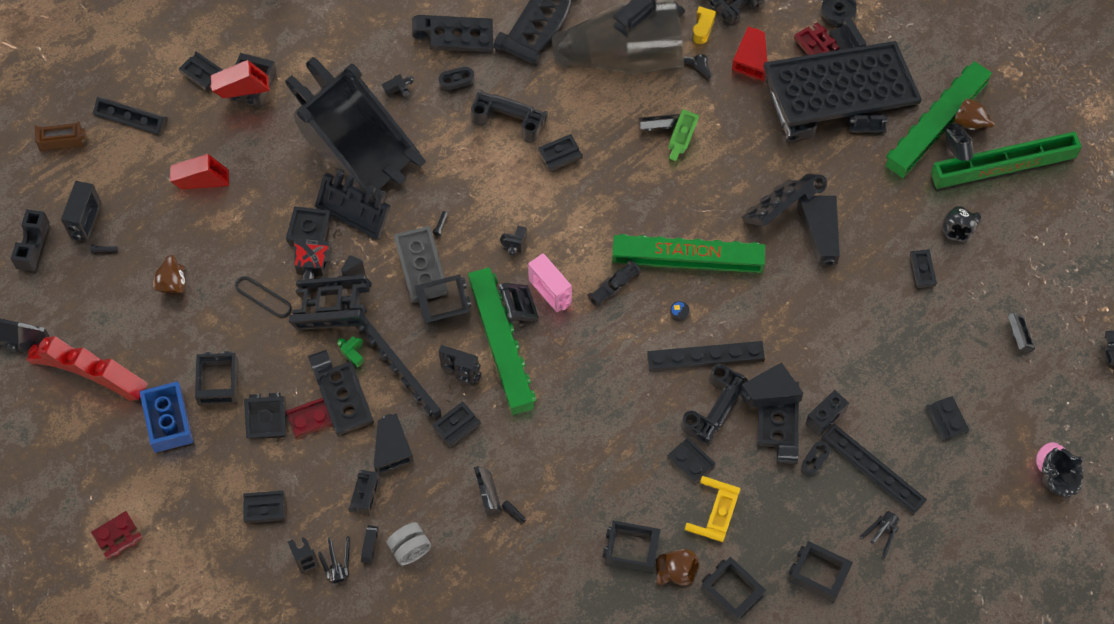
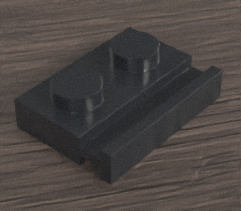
[179,51,223,91]
[538,134,583,172]
[926,396,969,442]
[432,401,481,448]
[667,437,716,485]
[243,490,285,524]

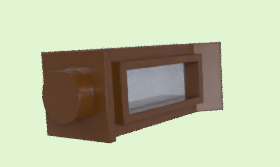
[34,121,87,151]

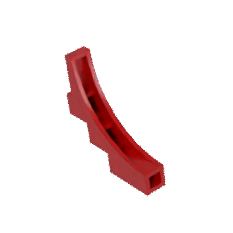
[26,336,148,401]

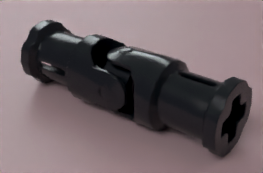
[587,260,641,308]

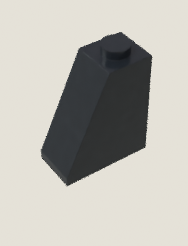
[740,362,803,408]
[373,413,414,474]

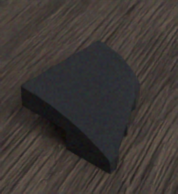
[474,466,502,517]

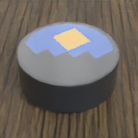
[670,301,690,321]

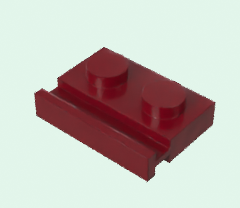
[286,397,333,438]

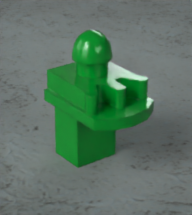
[337,336,364,368]

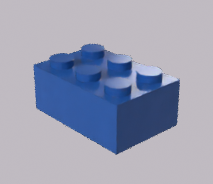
[140,381,194,453]

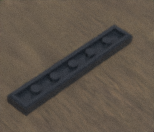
[821,423,927,515]

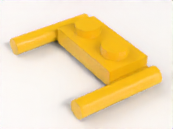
[684,476,741,542]

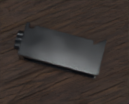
[613,0,657,38]

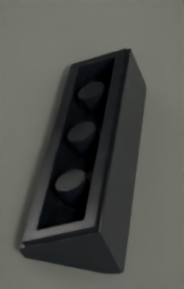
[93,96,168,135]

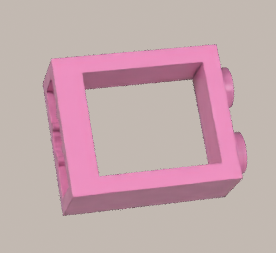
[528,253,572,313]

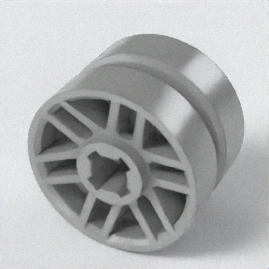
[386,523,431,565]

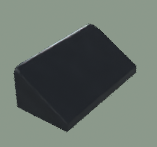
[341,255,366,276]

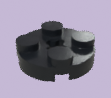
[821,0,857,28]

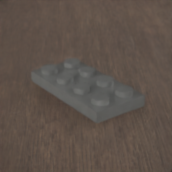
[394,226,449,303]

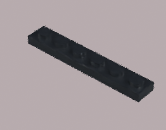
[647,341,765,372]

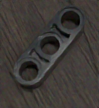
[945,124,973,161]

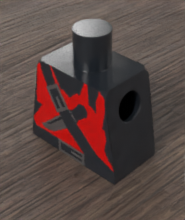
[294,239,332,280]

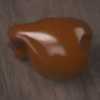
[955,99,995,130]
[152,255,186,294]
[656,549,700,586]

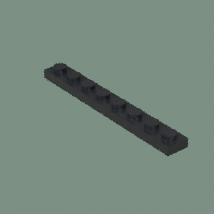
[344,303,442,421]

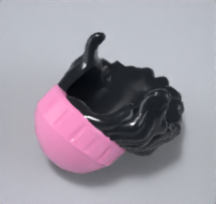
[1036,442,1084,498]

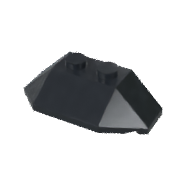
[0,318,49,352]

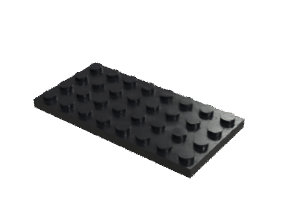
[763,41,922,127]

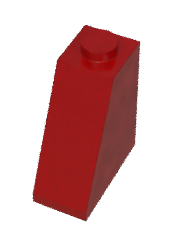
[732,27,768,81]
[210,60,270,98]
[170,154,229,189]

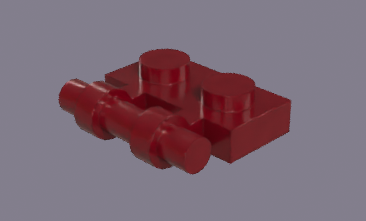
[794,22,840,55]
[91,511,143,560]

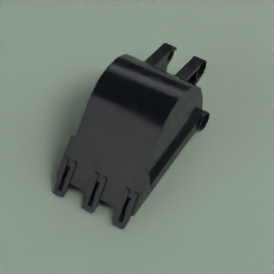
[285,57,426,200]

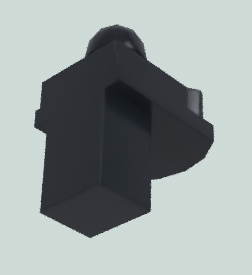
[381,74,414,99]
[500,226,527,255]

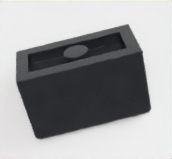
[829,16,867,50]

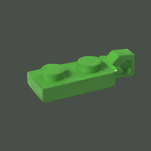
[668,109,699,161]

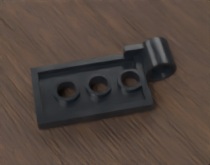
[412,15,493,52]
[741,173,827,226]
[308,350,374,436]
[757,382,799,464]

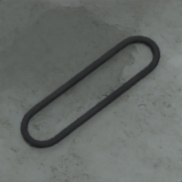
[235,276,291,317]

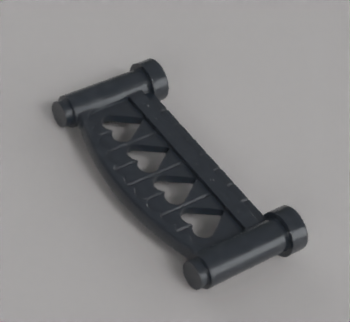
[493,0,572,64]

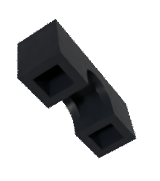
[10,209,50,272]

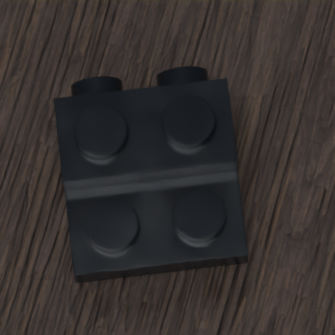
[438,345,482,385]
[244,393,287,438]

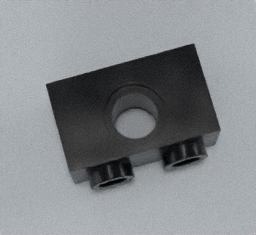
[805,390,849,437]

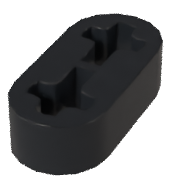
[801,441,830,477]
[361,525,379,564]

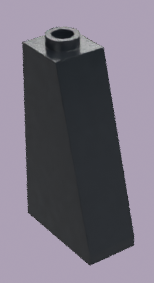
[797,195,840,266]

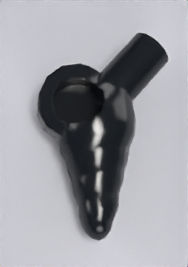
[684,54,712,78]

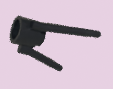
[860,511,900,559]
[318,536,350,584]

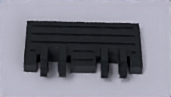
[314,169,391,240]

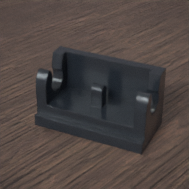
[348,470,380,516]
[288,537,320,574]

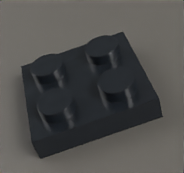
[286,206,332,243]

